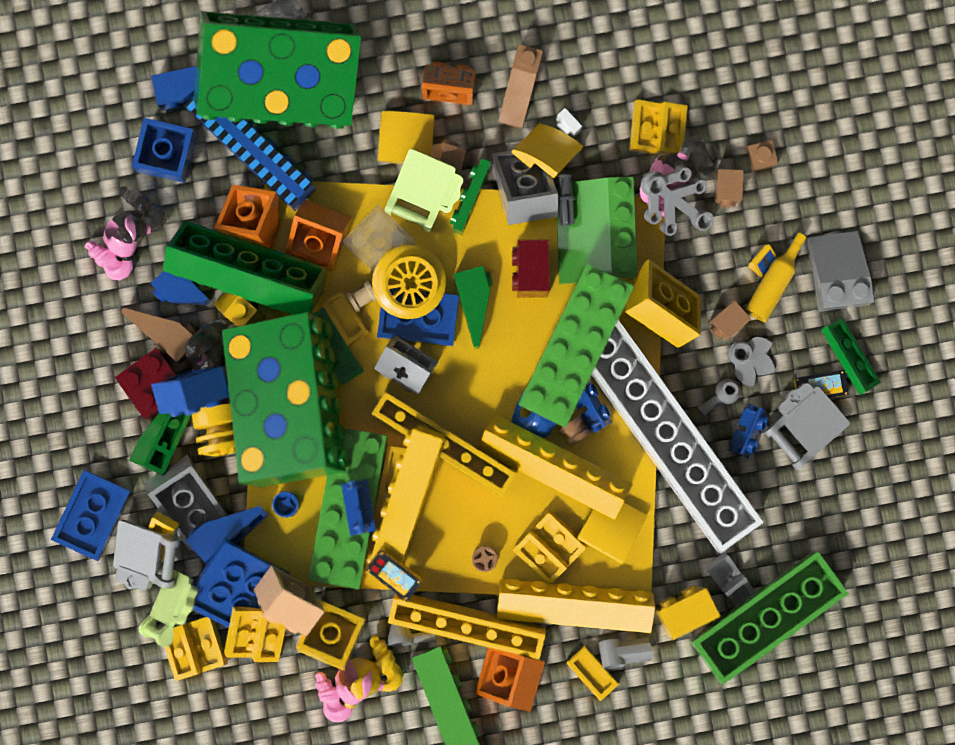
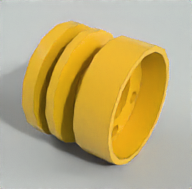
[192,404,236,457]

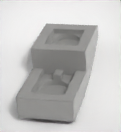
[704,552,756,607]

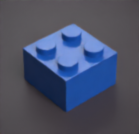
[132,118,198,183]
[151,366,229,417]

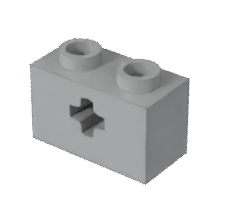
[374,336,438,395]

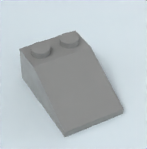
[491,150,558,225]
[807,231,874,312]
[144,455,228,551]

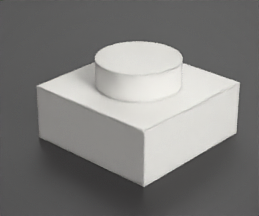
[556,108,582,138]

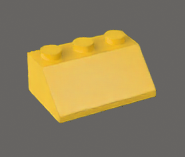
[625,260,701,348]

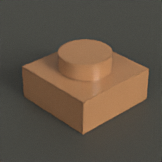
[747,140,778,171]

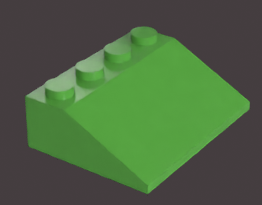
[556,177,637,284]

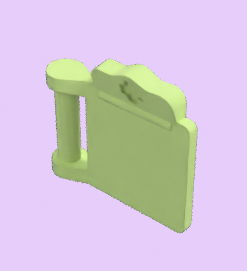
[384,149,464,233]
[139,569,198,647]

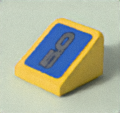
[748,244,777,277]

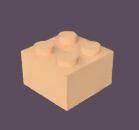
[254,565,325,636]

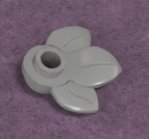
[728,337,775,387]

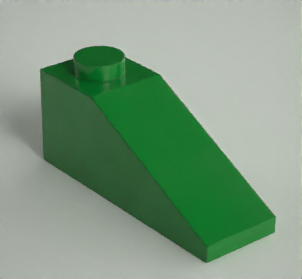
[454,266,493,350]
[129,413,192,475]

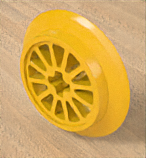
[372,245,446,319]

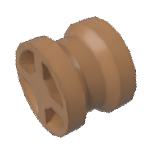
[559,416,591,447]
[472,546,498,572]

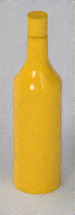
[745,233,807,323]

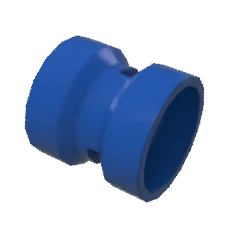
[272,492,300,518]

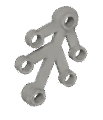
[641,165,713,236]

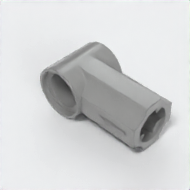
[599,638,652,670]

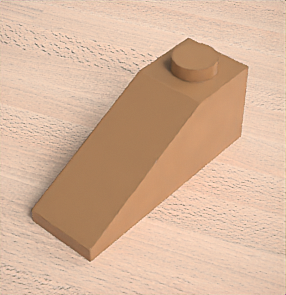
[498,44,543,129]
[120,308,201,365]

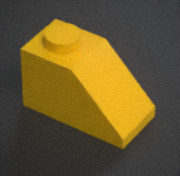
[214,292,267,327]

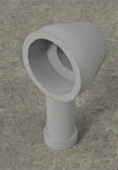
[697,379,741,417]
[388,624,436,647]

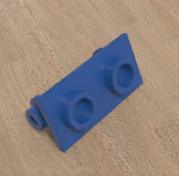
[576,381,612,433]
[729,404,768,459]
[341,480,376,536]

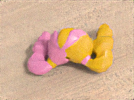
[314,634,404,722]

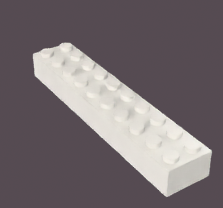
[591,320,764,553]

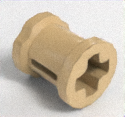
[345,281,377,312]

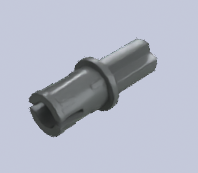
[556,174,576,226]

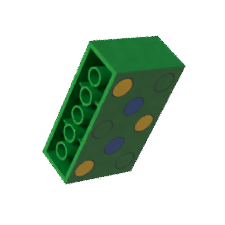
[194,11,361,129]
[222,312,348,487]

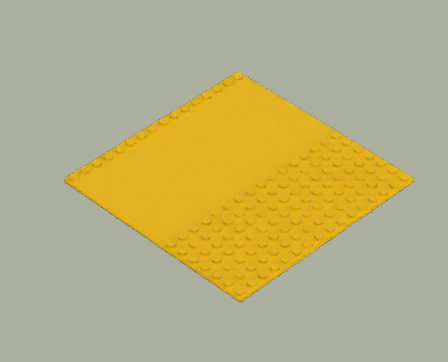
[244,182,665,595]

